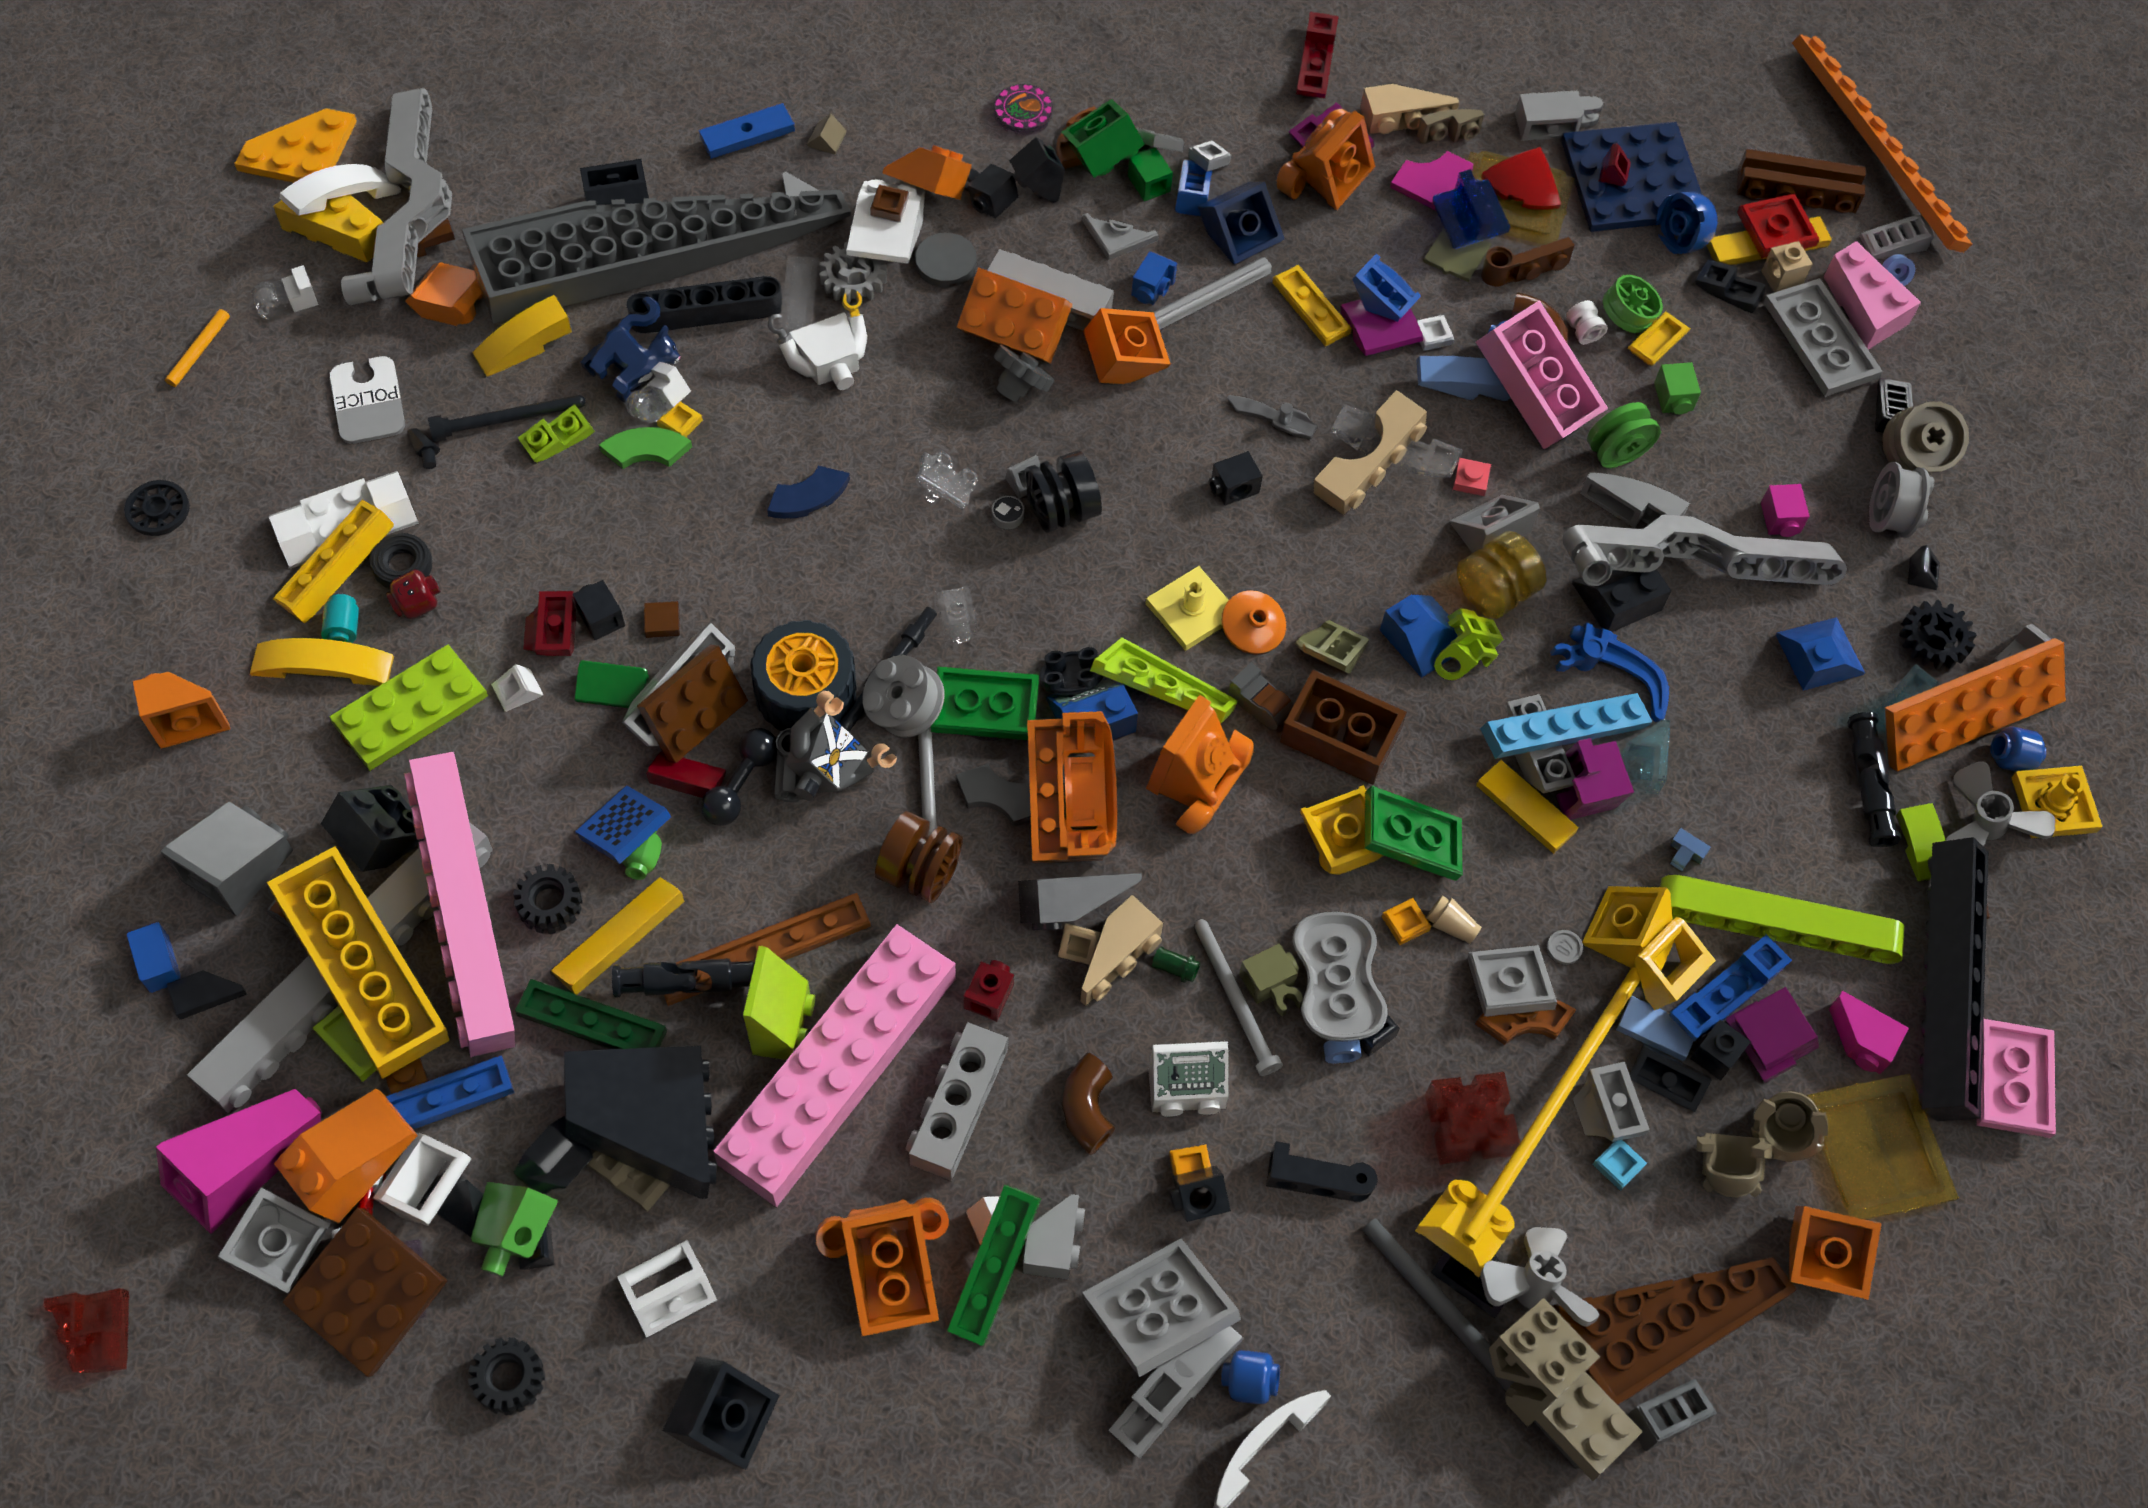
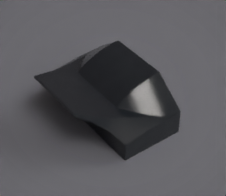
[513,1116,593,1195]

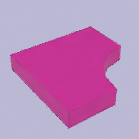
[1390,151,1473,214]

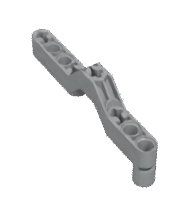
[341,88,452,305]
[1562,515,1847,586]

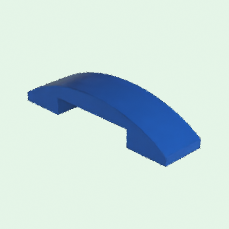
[1669,935,1792,1042]

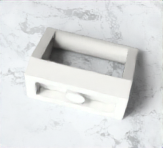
[373,1133,471,1226]
[617,1240,717,1337]

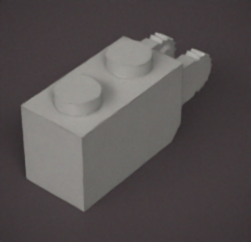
[1515,91,1604,141]

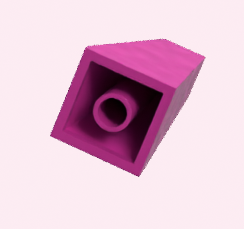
[156,1089,322,1234]

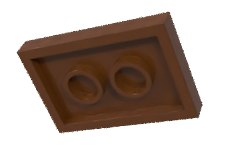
[637,644,748,763]

